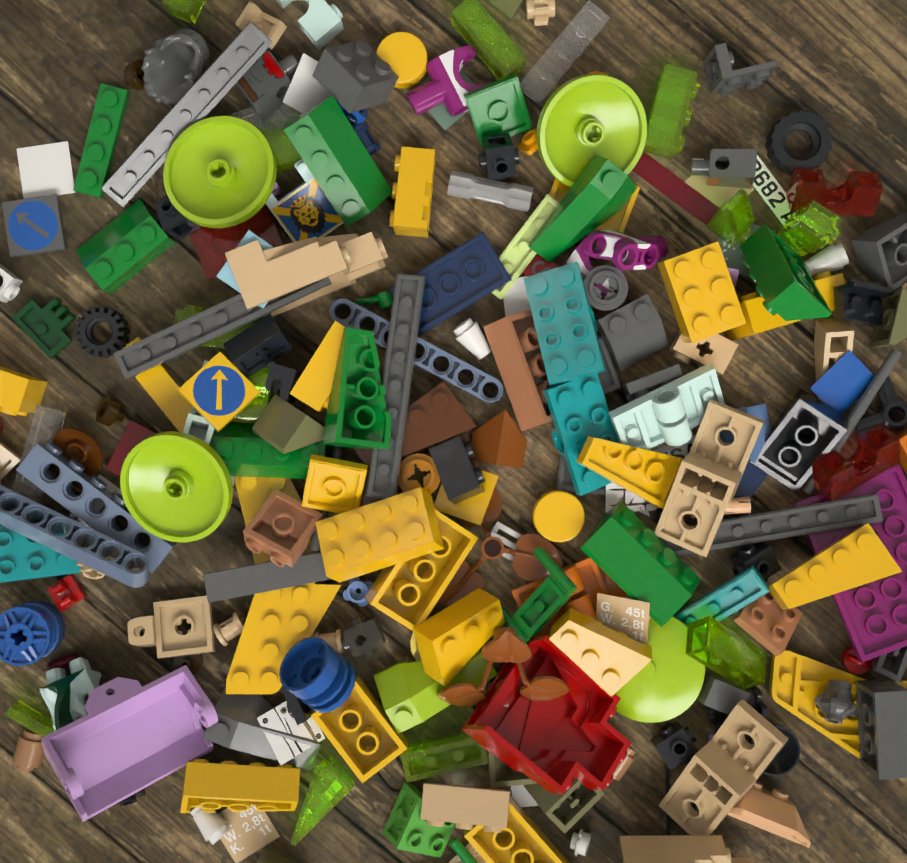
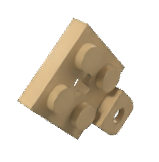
[127,595,215,659]

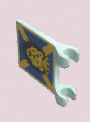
[265,159,343,242]

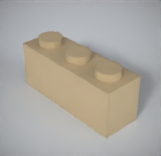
[421,782,511,833]

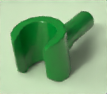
[355,292,393,310]

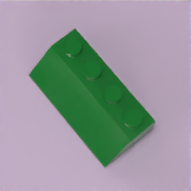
[284,95,392,227]
[739,224,832,321]
[211,423,329,479]
[581,501,701,627]

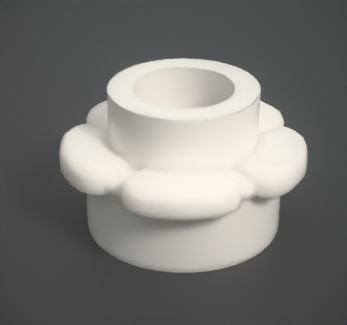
[570,829,591,857]

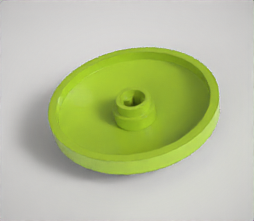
[536,74,647,187]
[163,116,277,228]
[120,431,233,543]
[615,616,705,723]

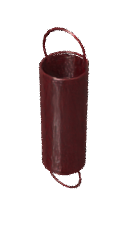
[42,652,85,671]

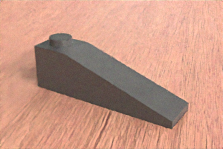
[852,212,907,290]
[203,685,321,770]

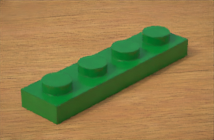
[73,83,130,199]

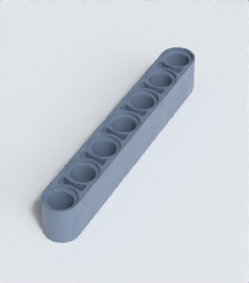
[330,298,503,403]
[0,485,149,588]

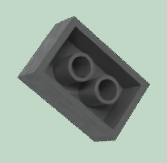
[855,679,907,780]

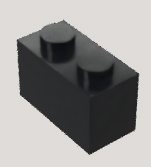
[429,436,486,504]

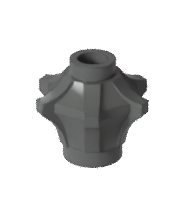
[814,679,858,724]

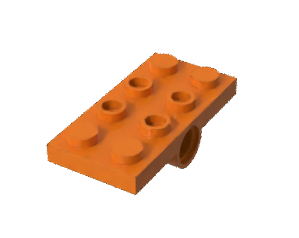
[511,557,627,637]

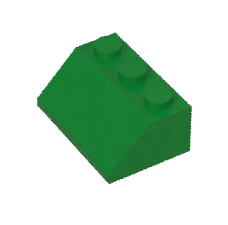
[76,199,176,294]

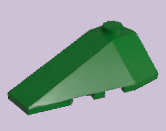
[528,154,637,263]
[323,327,392,450]

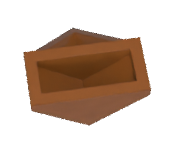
[471,409,527,468]

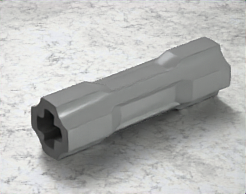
[447,170,534,212]

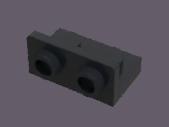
[833,278,894,327]

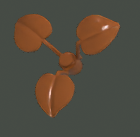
[439,490,563,606]
[436,627,570,707]

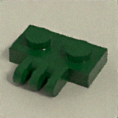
[12,297,77,359]

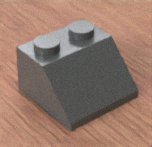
[596,294,669,371]

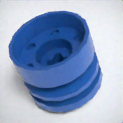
[0,600,65,666]
[279,637,356,713]

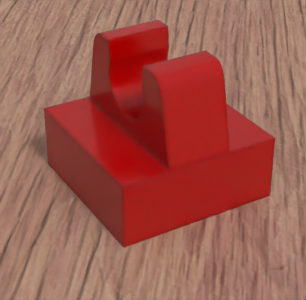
[47,574,87,612]

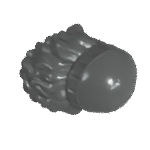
[141,28,210,106]

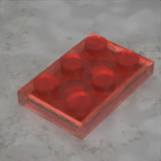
[190,204,283,281]

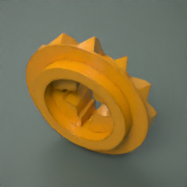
[398,454,441,494]

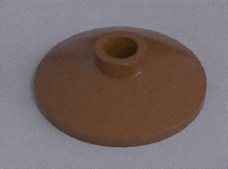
[52,427,103,476]

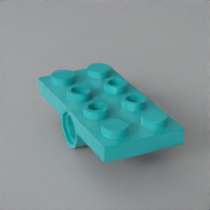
[523,262,606,386]
[543,374,619,496]
[0,517,81,583]

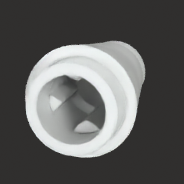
[804,243,849,276]
[453,318,491,360]
[190,807,230,845]

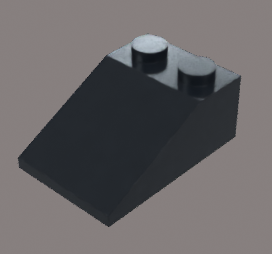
[750,388,848,492]

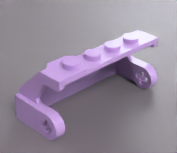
[41,665,218,822]

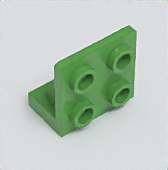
[382,782,456,857]

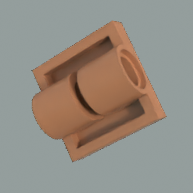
[733,582,803,656]

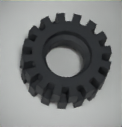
[74,306,130,358]

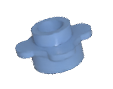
[343,576,374,607]

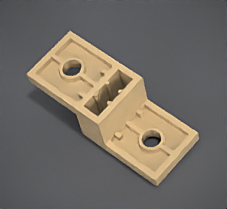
[654,399,765,557]
[659,699,788,836]

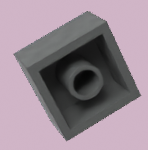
[312,40,399,114]

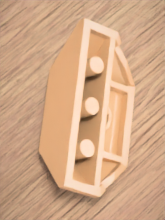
[727,781,811,848]

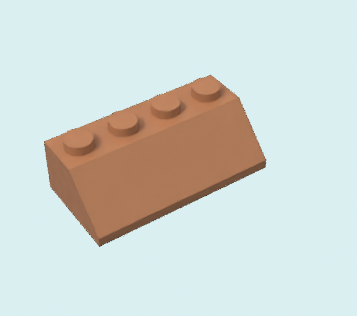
[483,310,552,431]

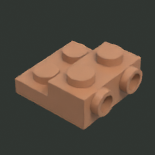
[243,488,323,568]

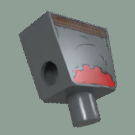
[236,51,298,121]
[691,149,757,189]

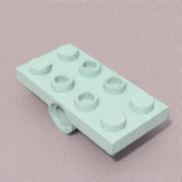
[608,363,725,450]

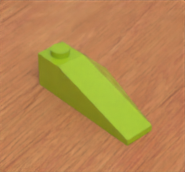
[374,650,498,734]

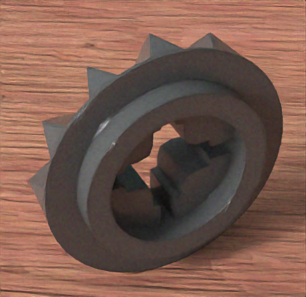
[584,265,628,311]

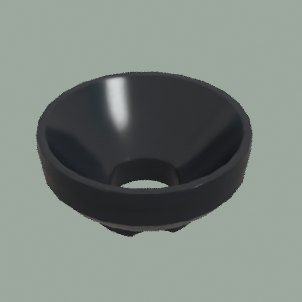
[749,724,800,776]

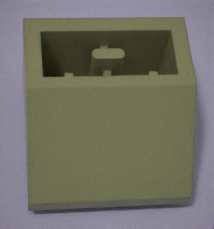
[523,776,605,833]

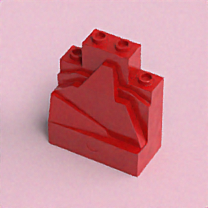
[462,635,631,794]

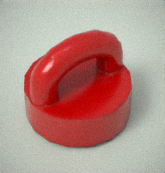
[841,646,872,674]

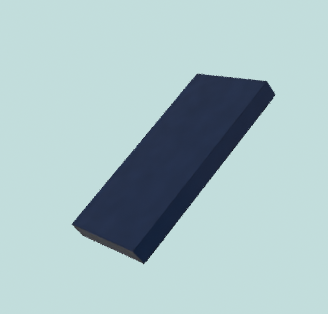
[389,232,512,337]

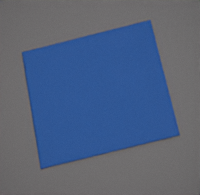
[810,350,874,414]

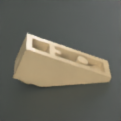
[814,318,854,405]

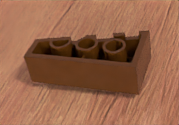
[353,381,477,470]

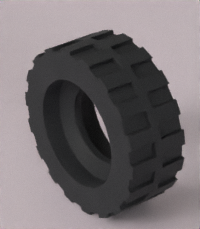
[766,110,832,176]

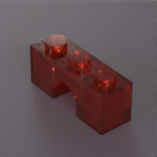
[786,168,883,217]
[812,424,900,502]

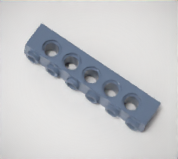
[16,442,177,573]

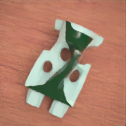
[40,657,101,731]

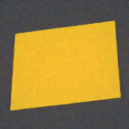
[434,470,499,526]

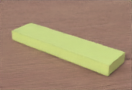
[492,194,559,300]

